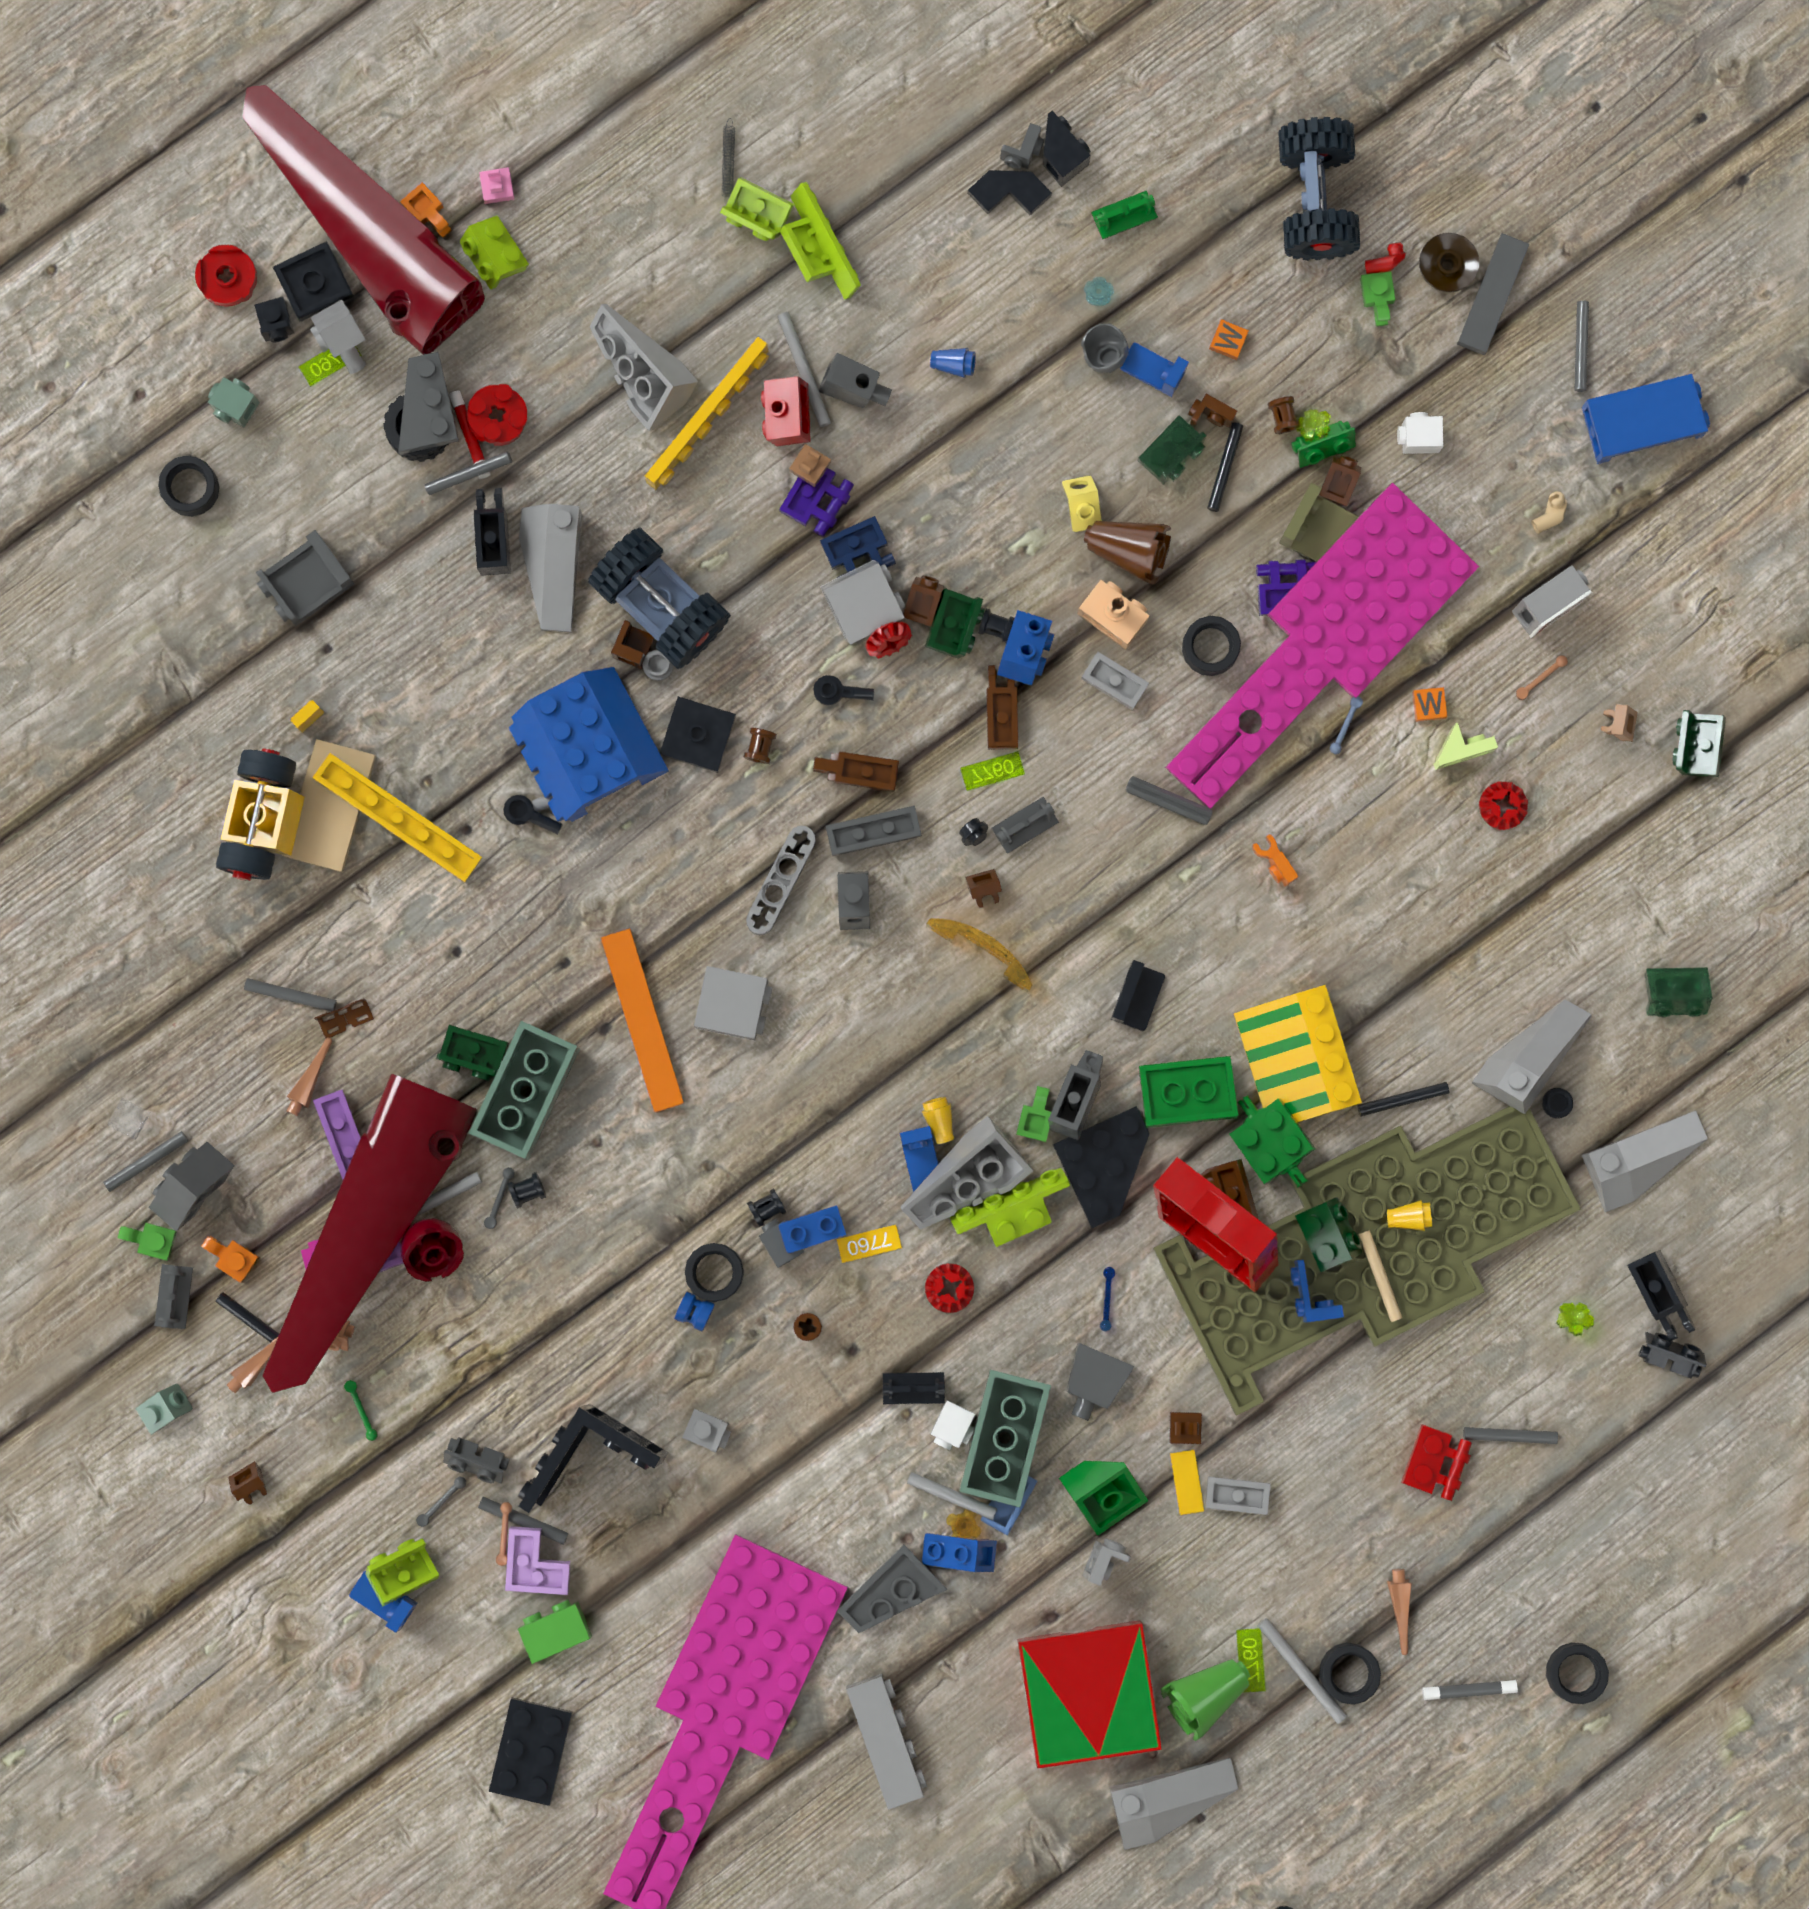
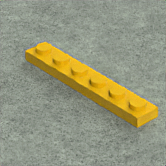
[645,337,769,490]
[312,753,482,883]

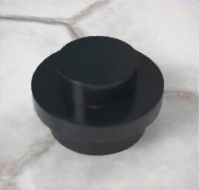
[959,818,988,846]
[1542,1088,1573,1119]

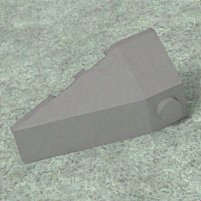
[590,304,698,431]
[519,504,582,633]
[1582,1110,1708,1212]
[900,1116,1033,1230]
[1109,1758,1238,1850]

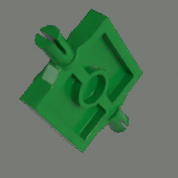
[1229,1095,1316,1188]

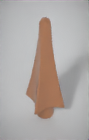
[286,1038,332,1116]
[227,1337,278,1393]
[1387,1569,1412,1655]

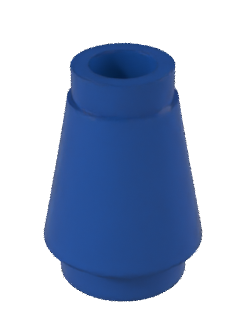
[930,348,976,378]

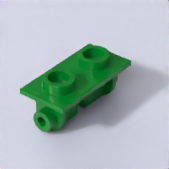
[1091,190,1158,240]
[1291,421,1356,468]

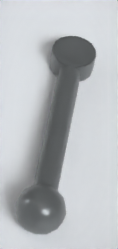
[484,1167,515,1229]
[416,1476,466,1527]

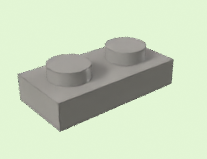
[1081,651,1149,710]
[1205,1476,1271,1515]

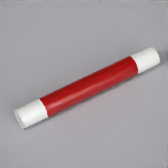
[449,390,491,479]

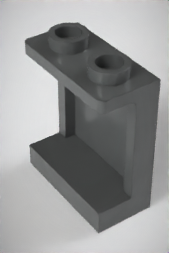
[256,530,355,626]

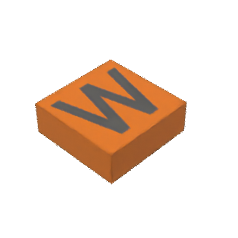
[1209,319,1249,360]
[1412,687,1447,722]

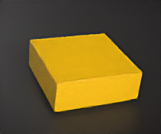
[290,700,325,733]

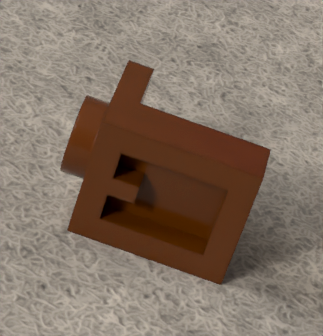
[1188,393,1238,428]
[1319,455,1362,506]
[903,575,944,626]

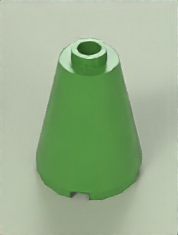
[1161,1659,1250,1741]

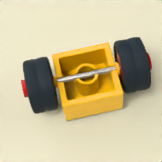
[216,748,305,881]

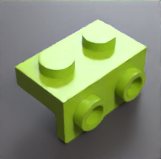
[720,177,794,241]
[460,215,529,290]
[366,1538,439,1607]

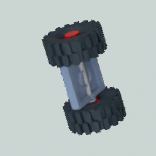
[1278,117,1360,261]
[588,527,731,669]

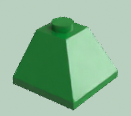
[1059,1461,1148,1536]

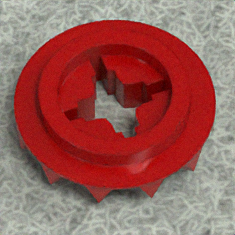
[865,622,912,659]
[1479,781,1528,830]
[925,1263,974,1313]

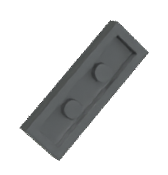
[826,806,922,857]

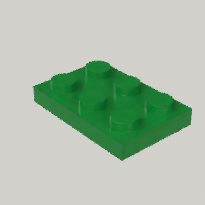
[1138,1056,1238,1128]

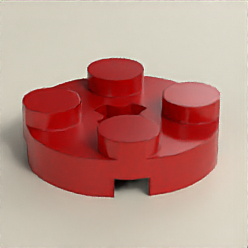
[195,245,257,307]
[466,384,527,446]

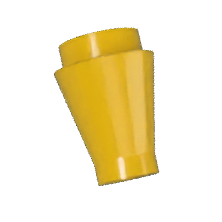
[921,1097,954,1144]
[1387,1200,1432,1231]

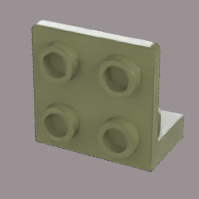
[1279,483,1359,562]

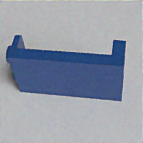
[1581,374,1710,464]

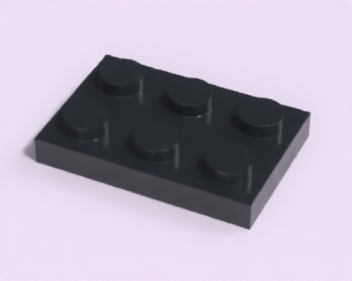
[489,1697,573,1806]

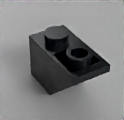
[1043,110,1091,187]

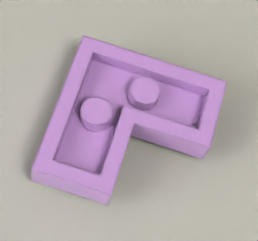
[505,1526,571,1595]

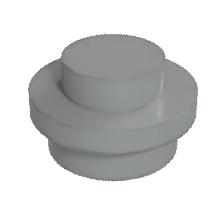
[643,650,673,681]

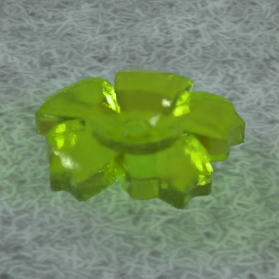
[1295,409,1331,441]
[1556,1302,1594,1336]

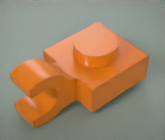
[400,182,452,238]
[1252,834,1299,887]
[201,1236,259,1283]

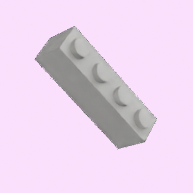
[846,1673,927,1810]

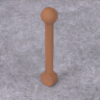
[1516,655,1568,700]
[496,1502,512,1566]

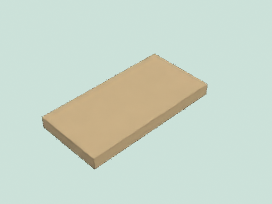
[282,739,376,873]

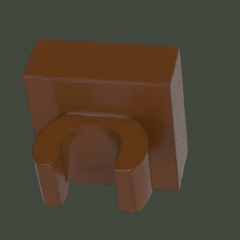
[965,869,1002,908]
[1169,1412,1202,1444]
[228,1461,267,1505]

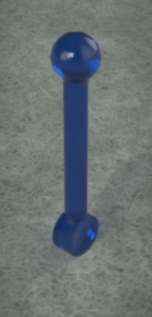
[1100,1267,1116,1332]

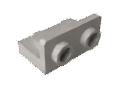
[1082,1538,1131,1586]

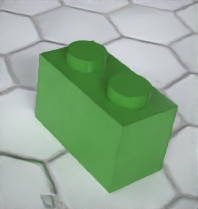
[518,1599,592,1664]

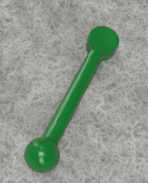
[344,1380,378,1441]

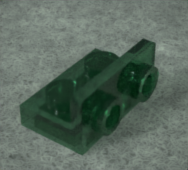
[1137,415,1207,485]
[1645,967,1713,1018]

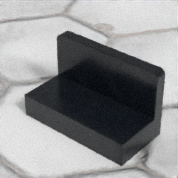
[1110,960,1165,1031]

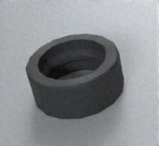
[158,456,220,517]
[1182,616,1241,676]
[685,1243,744,1302]
[1319,1642,1381,1705]
[1546,1642,1609,1704]

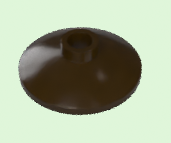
[1419,233,1479,292]

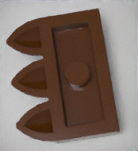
[1201,1159,1259,1219]

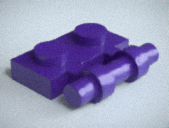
[779,468,854,537]
[1256,559,1316,616]

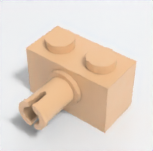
[1077,580,1149,650]

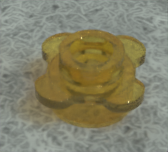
[946,1509,981,1538]

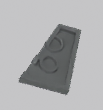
[837,1544,948,1633]

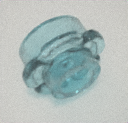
[1084,277,1114,306]

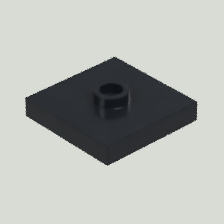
[273,241,354,322]
[660,696,736,773]

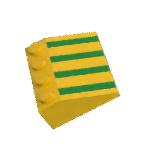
[1234,985,1362,1123]

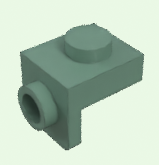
[135,1384,193,1435]

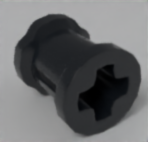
[978,608,1015,643]
[507,1172,546,1209]
[747,1188,787,1227]

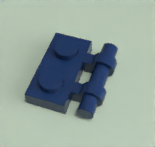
[820,516,896,578]

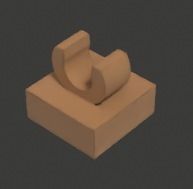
[789,444,831,487]
[1601,704,1638,742]

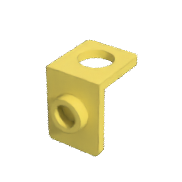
[1062,476,1102,532]

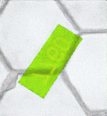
[298,346,362,387]
[960,751,1025,791]
[1236,1628,1266,1693]

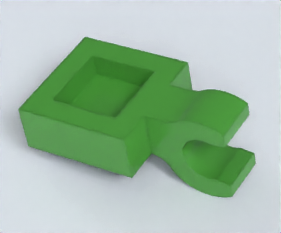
[1360,271,1395,327]
[1016,1086,1051,1142]
[117,1223,177,1261]

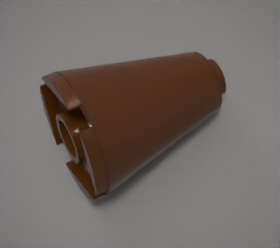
[1084,521,1171,584]

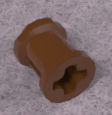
[1267,396,1301,434]
[743,728,777,764]
[793,1313,822,1341]

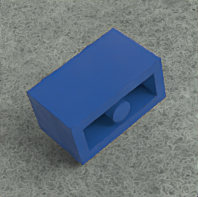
[997,610,1055,685]

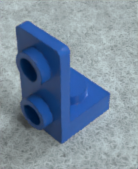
[1120,343,1189,397]
[900,1126,938,1192]
[779,1205,847,1253]
[1290,1260,1344,1322]
[922,1533,997,1572]
[349,1571,418,1633]

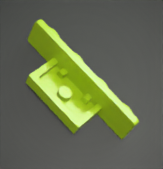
[780,182,861,299]
[949,1168,1070,1247]

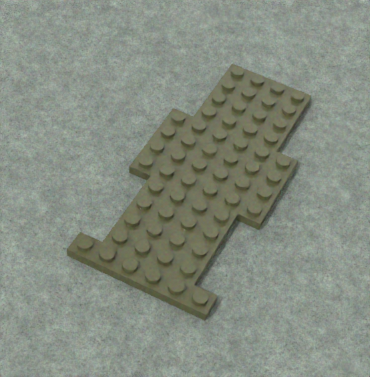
[1153,1106,1581,1416]

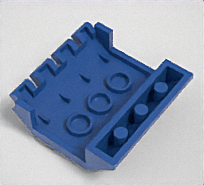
[509,667,669,822]

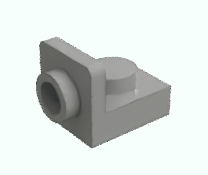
[682,1409,731,1453]

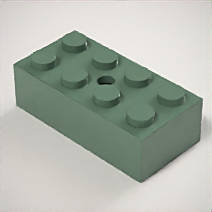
[469,1021,580,1160]
[959,1369,1051,1507]

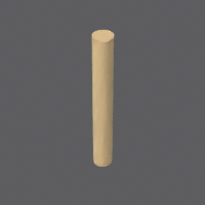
[1358,1230,1403,1322]

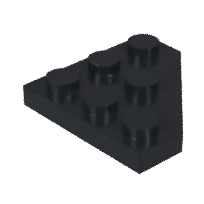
[1053,1106,1150,1229]

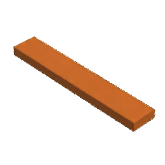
[601,928,684,1113]

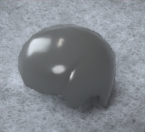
[1081,323,1129,373]

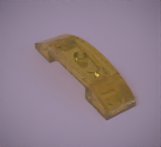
[926,918,1033,993]

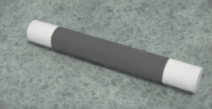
[1422,1680,1518,1700]

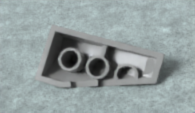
[1472,1000,1592,1114]

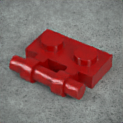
[1401,1424,1472,1501]

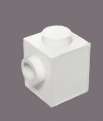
[1397,412,1443,454]
[930,1400,975,1450]

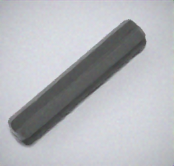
[1126,776,1213,825]

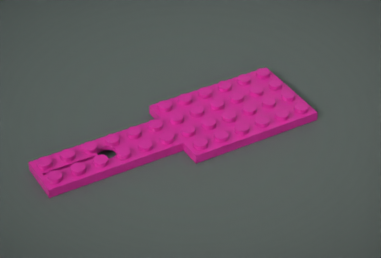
[1165,482,1479,809]
[603,1534,848,1909]

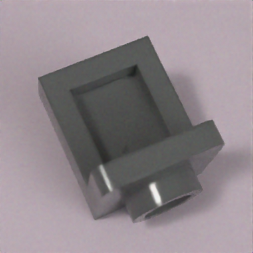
[1000,123,1044,169]

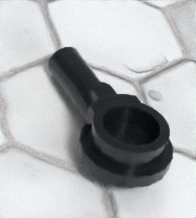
[813,675,874,706]
[503,795,563,835]

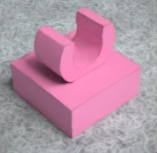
[479,167,515,204]

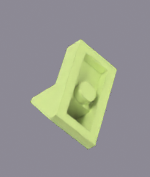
[1434,723,1498,770]

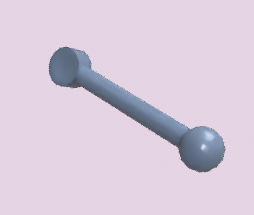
[1330,696,1363,754]

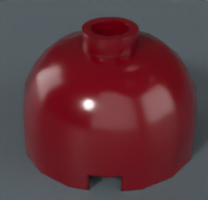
[400,1218,464,1282]

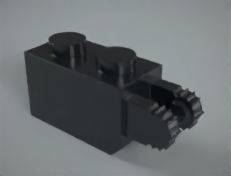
[474,487,511,576]
[1627,1250,1695,1341]

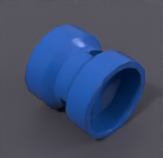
[674,1292,715,1332]

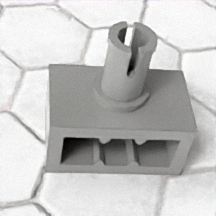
[310,300,366,374]

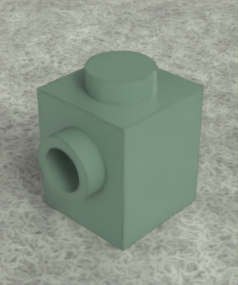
[208,377,260,428]

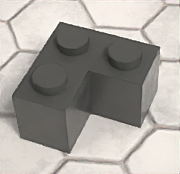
[149,1142,235,1232]

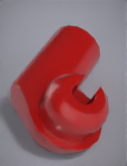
[1365,242,1406,274]

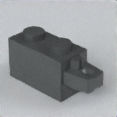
[1048,1050,1103,1140]

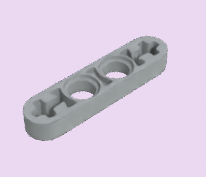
[746,826,816,936]

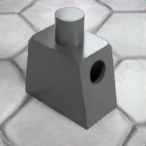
[819,353,892,408]
[837,871,870,930]
[1066,1343,1134,1421]

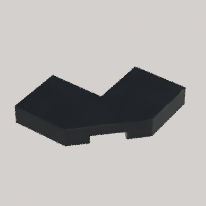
[967,170,1052,216]

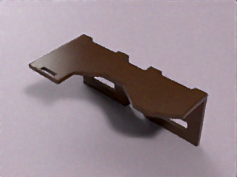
[314,998,374,1039]

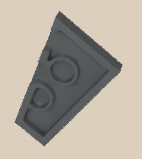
[398,352,459,455]

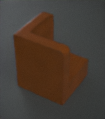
[611,620,654,669]

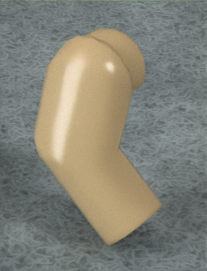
[1531,491,1567,534]

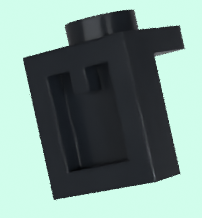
[254,296,295,343]

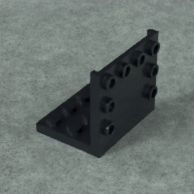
[518,1404,669,1513]

